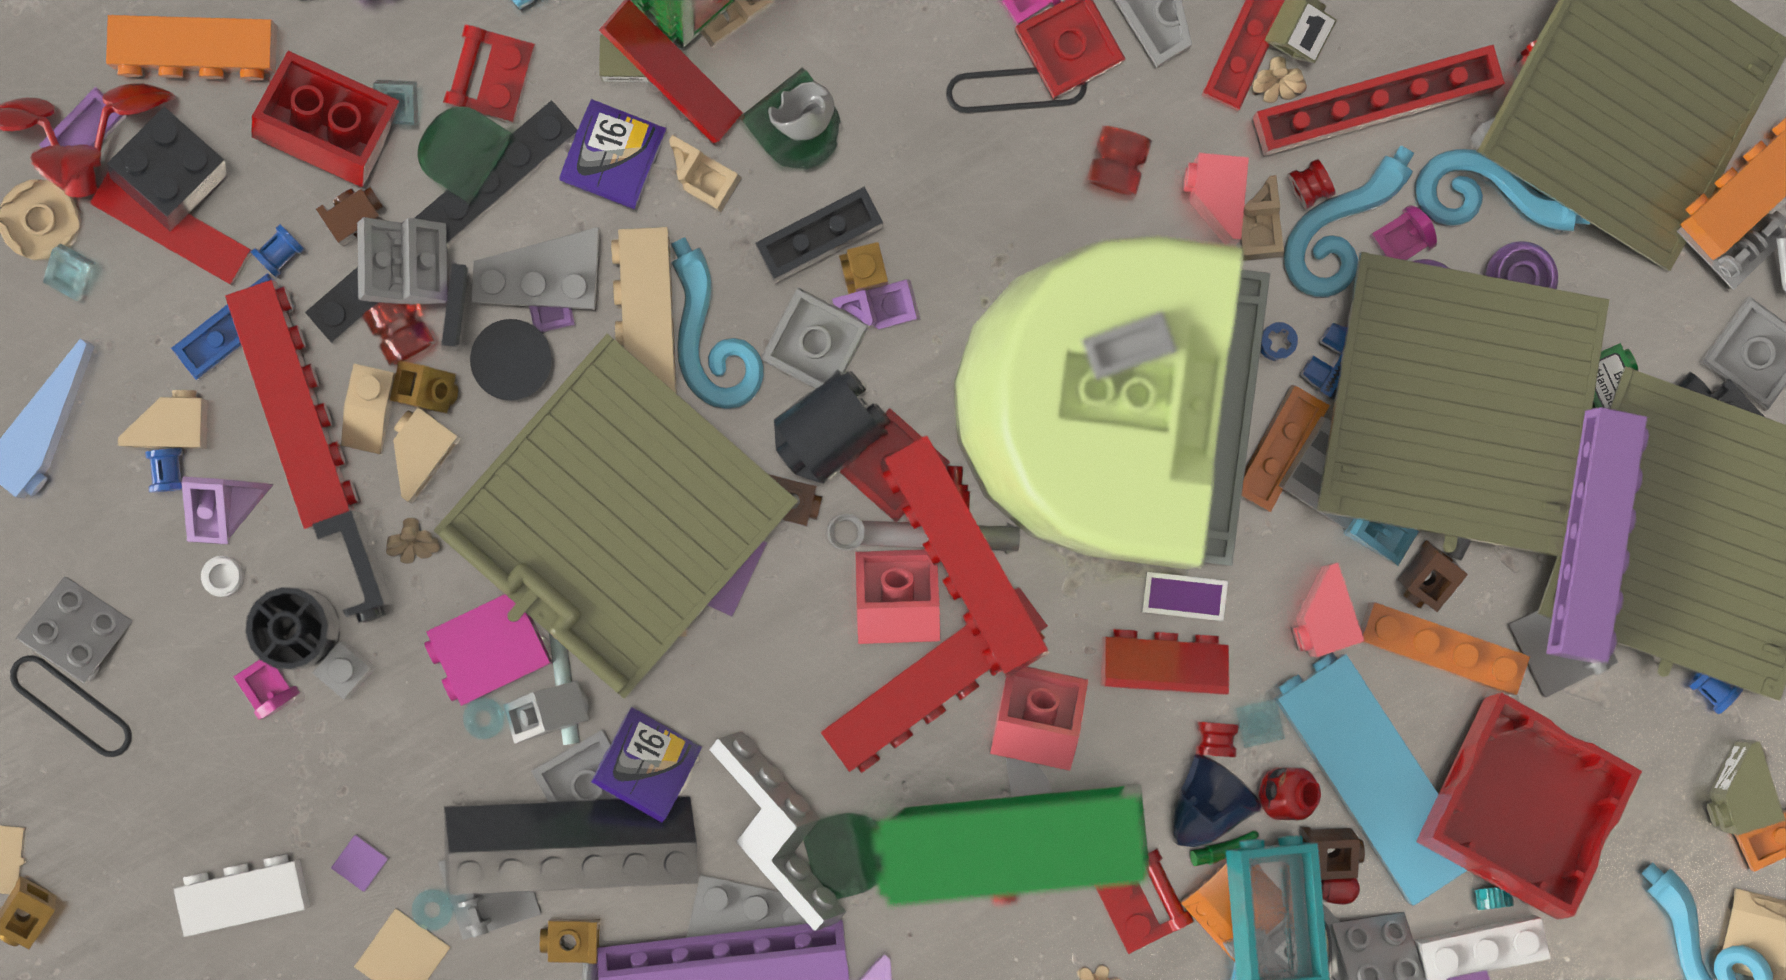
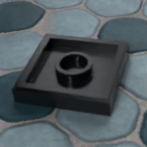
[441,263,469,352]

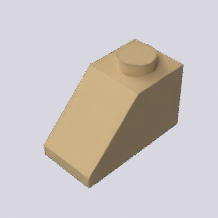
[341,364,396,455]
[118,390,208,449]
[393,407,461,503]

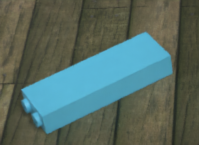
[1274,652,1468,906]

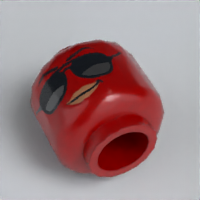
[1258,767,1321,820]

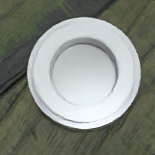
[201,556,244,597]

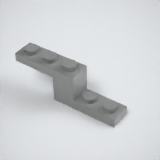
[709,731,847,931]

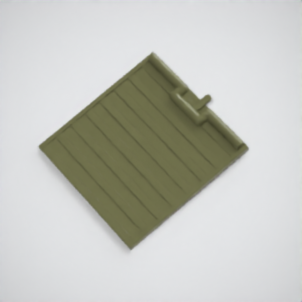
[1477,0,1786,271]
[1316,252,1610,557]
[433,333,798,699]
[1537,367,1786,701]

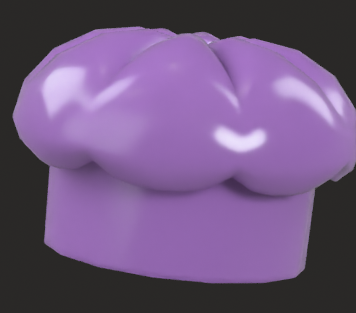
[1485,241,1559,289]

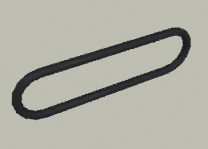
[946,67,1087,113]
[10,655,131,757]

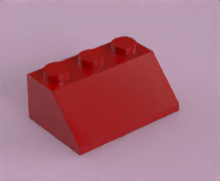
[251,50,399,188]
[1100,629,1229,695]

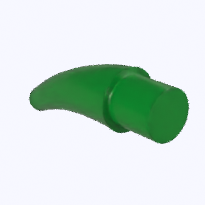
[1190,830,1259,866]

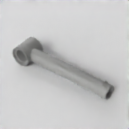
[827,514,1020,554]

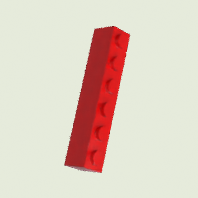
[1253,44,1505,156]
[225,280,358,529]
[882,435,1050,678]
[820,587,1048,773]

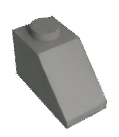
[503,680,589,744]

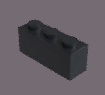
[755,186,883,283]

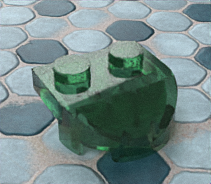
[739,67,841,169]
[417,107,514,204]
[803,811,884,900]

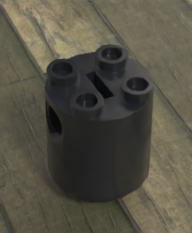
[774,369,891,484]
[245,587,340,670]

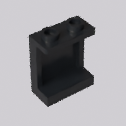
[312,510,394,623]

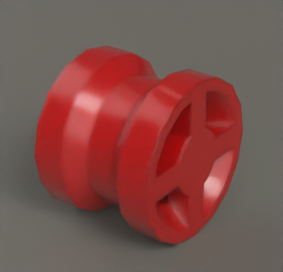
[1288,159,1336,210]
[1196,721,1239,757]

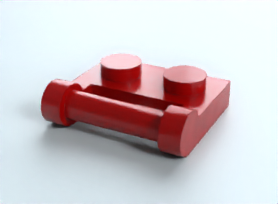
[443,25,536,124]
[1095,848,1194,954]

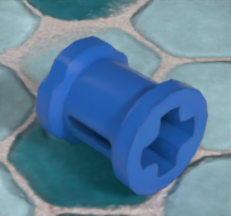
[251,224,305,278]
[1260,322,1298,361]
[145,448,183,493]
[1688,673,1743,714]

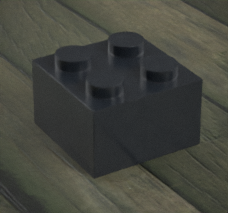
[107,107,227,231]

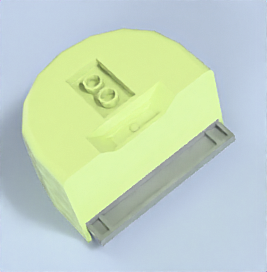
[953,236,1270,569]

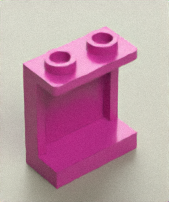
[424,594,553,706]

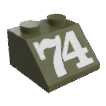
[1707,739,1786,835]

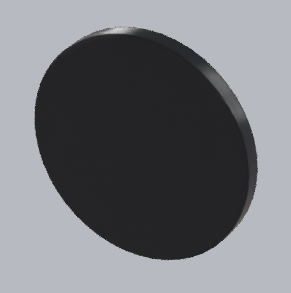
[470,319,552,401]

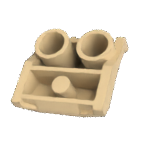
[1723,888,1786,980]

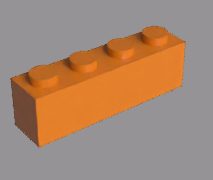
[106,15,277,80]
[1680,117,1786,260]
[1360,602,1530,695]

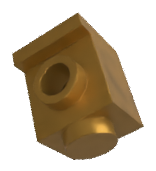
[839,242,888,294]
[390,361,458,414]
[0,876,56,950]
[540,919,600,964]

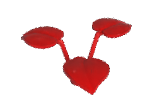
[0,83,176,197]

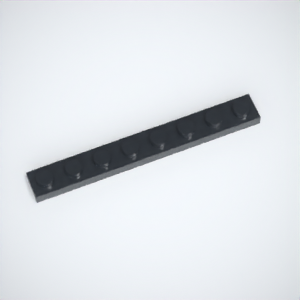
[305,100,577,344]

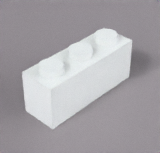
[174,854,310,937]
[1414,915,1551,980]

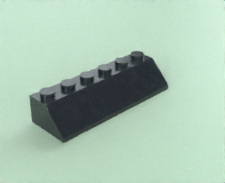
[444,796,698,895]

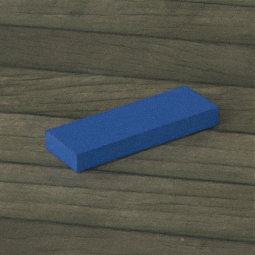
[171,273,294,381]

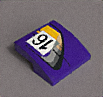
[559,99,667,209]
[591,707,702,822]

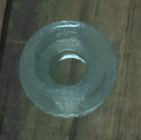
[463,698,504,739]
[412,889,453,931]

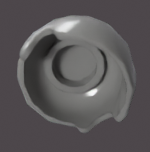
[768,81,835,140]

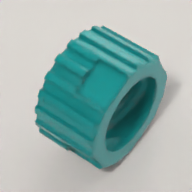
[1475,887,1514,910]

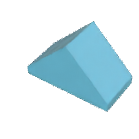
[1343,519,1419,566]

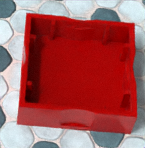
[1416,692,1642,920]

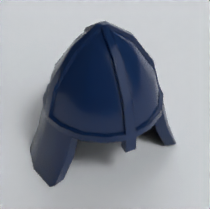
[1173,755,1261,848]

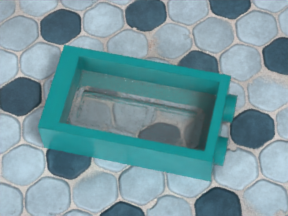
[1226,835,1330,980]

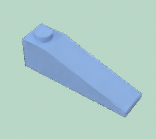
[0,338,95,499]

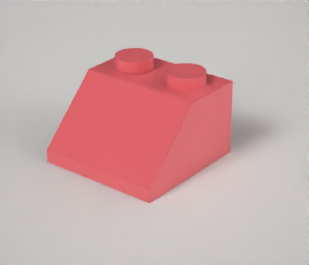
[1183,153,1249,246]
[855,549,940,644]
[1293,563,1364,657]
[990,667,1088,771]

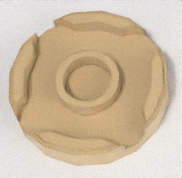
[0,179,81,260]

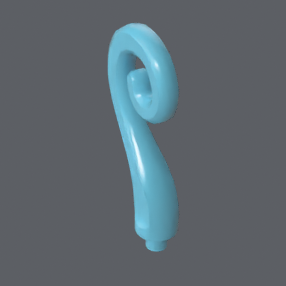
[1284,145,1414,297]
[1415,149,1591,231]
[671,237,764,409]
[1641,862,1774,980]

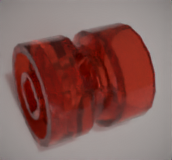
[1086,126,1152,196]
[362,302,436,366]

